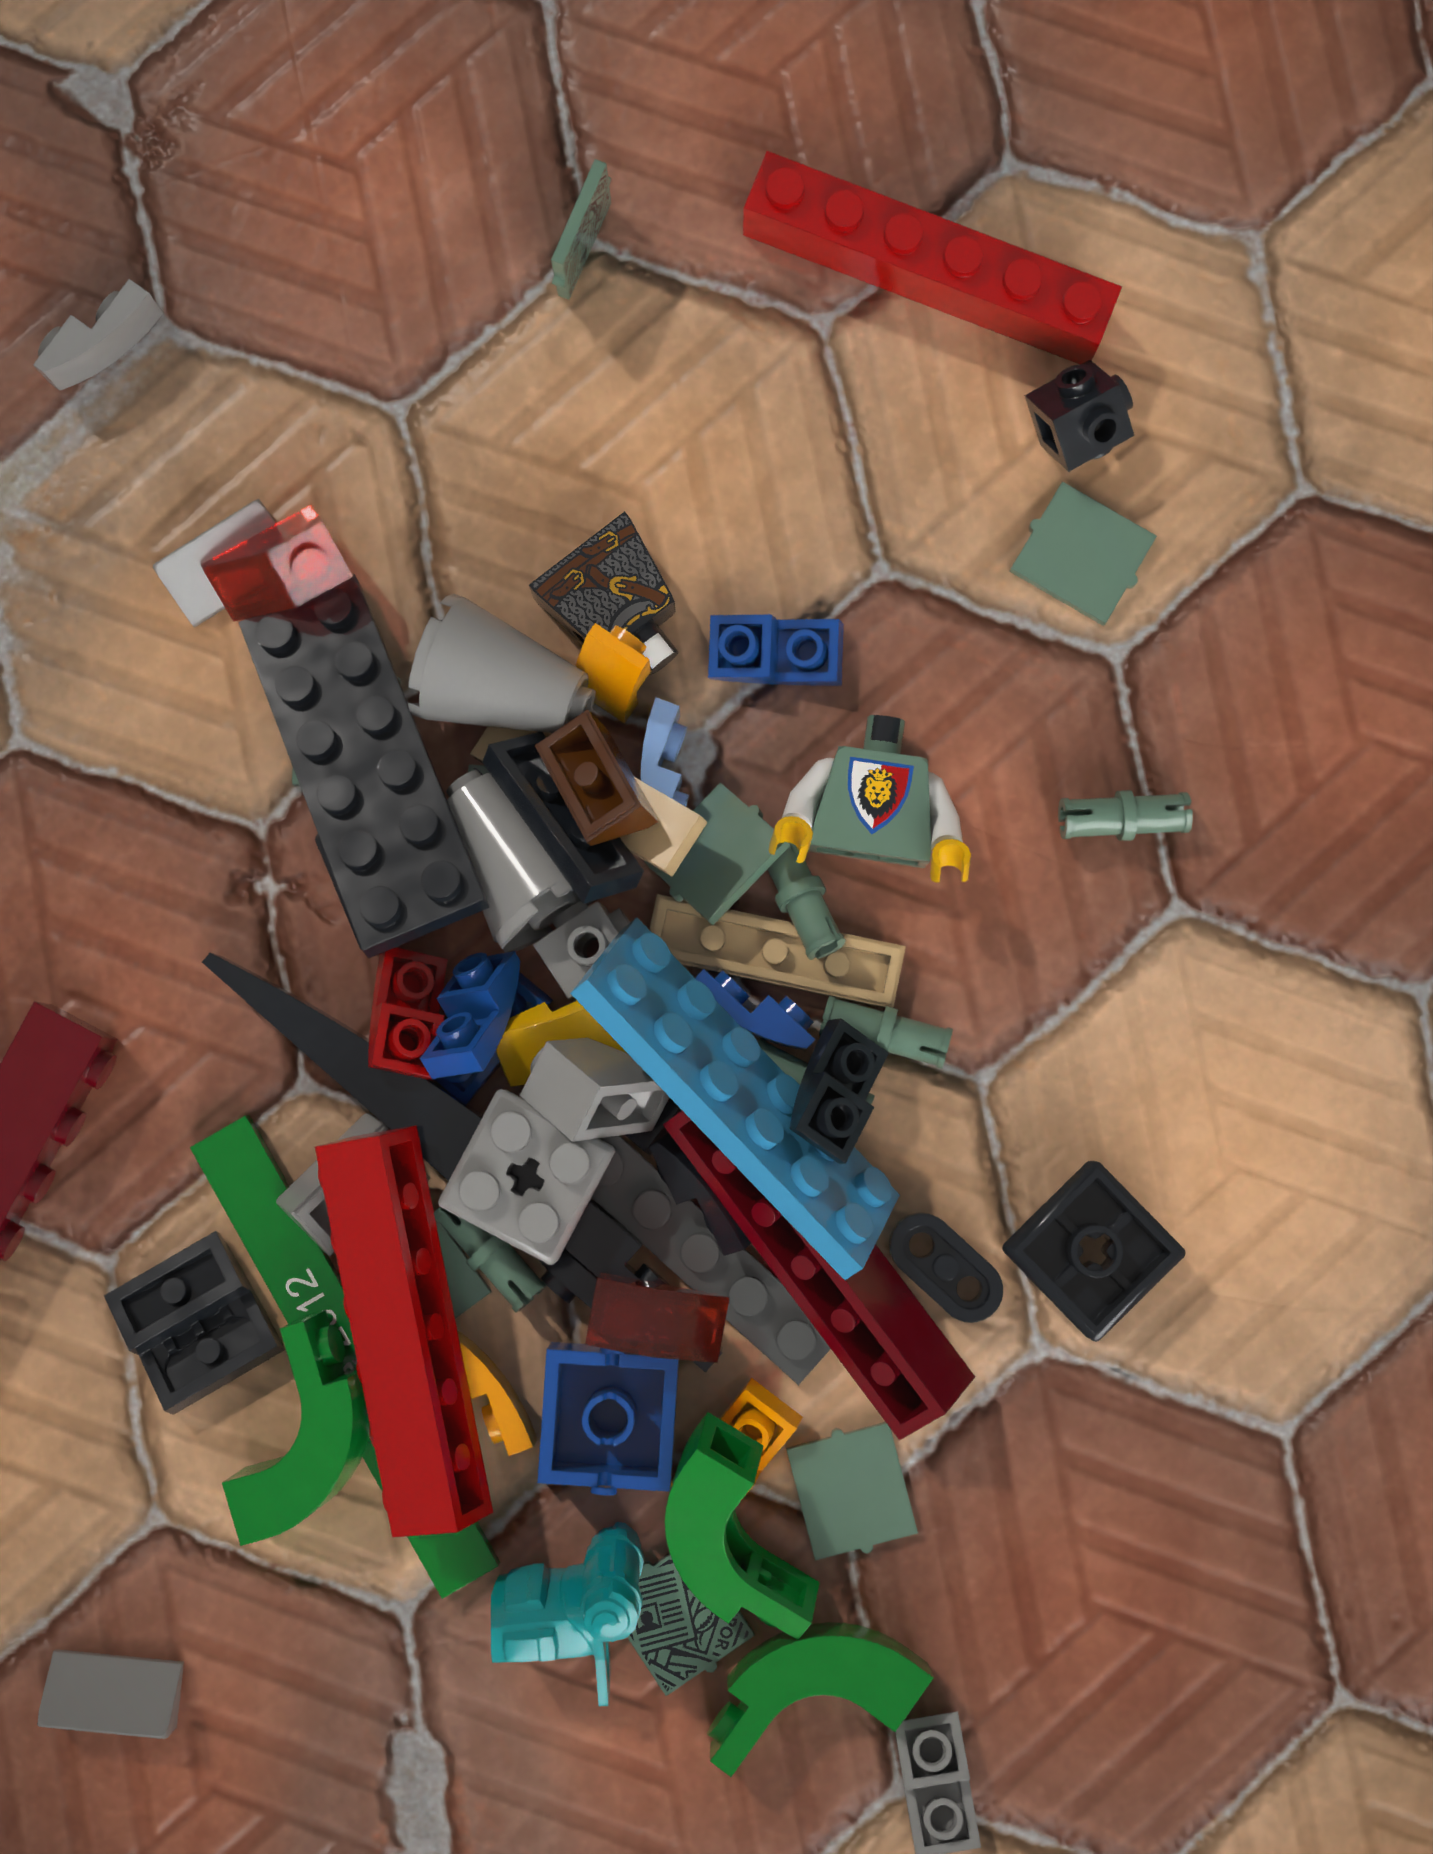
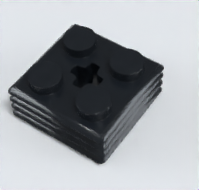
[1002,1161,1186,1342]

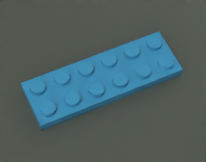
[570,917,900,1280]

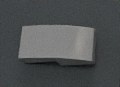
[33,279,164,391]
[895,1711,981,1854]

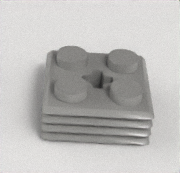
[438,1089,615,1265]

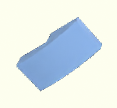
[641,697,689,807]

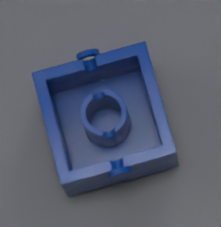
[537,1342,680,1495]

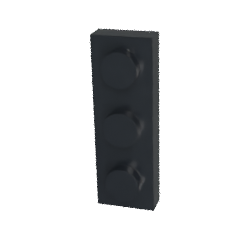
[482,732,644,904]

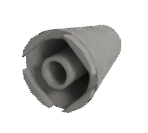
[408,594,596,733]
[446,770,593,953]

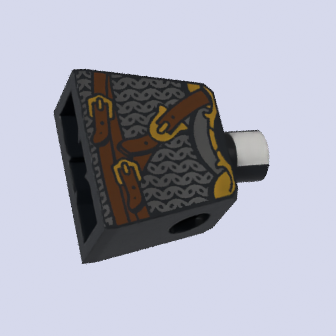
[529,511,679,675]

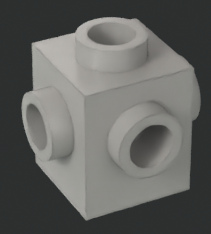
[533,901,630,1001]

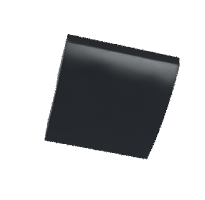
[104,1231,285,1415]

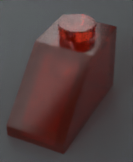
[201,504,353,622]
[585,1273,730,1363]

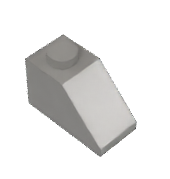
[520,1038,670,1142]

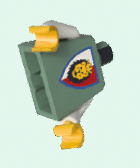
[769,715,971,883]

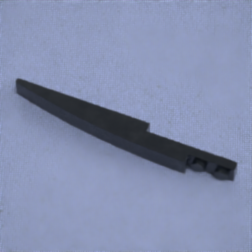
[202,953,723,1373]

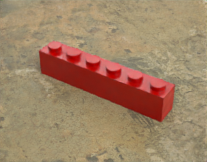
[743,151,1122,365]
[315,1125,494,1538]

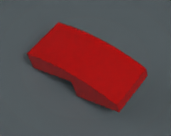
[368,947,448,1080]

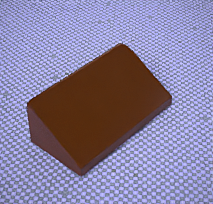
[535,709,659,846]

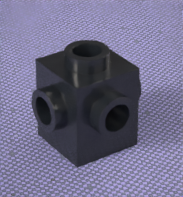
[1024,360,1134,472]

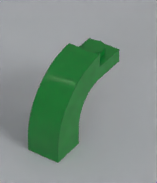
[222,1310,370,1546]
[665,1412,820,1640]
[707,1622,934,1777]

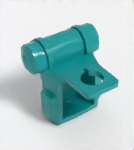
[491,1522,644,1706]

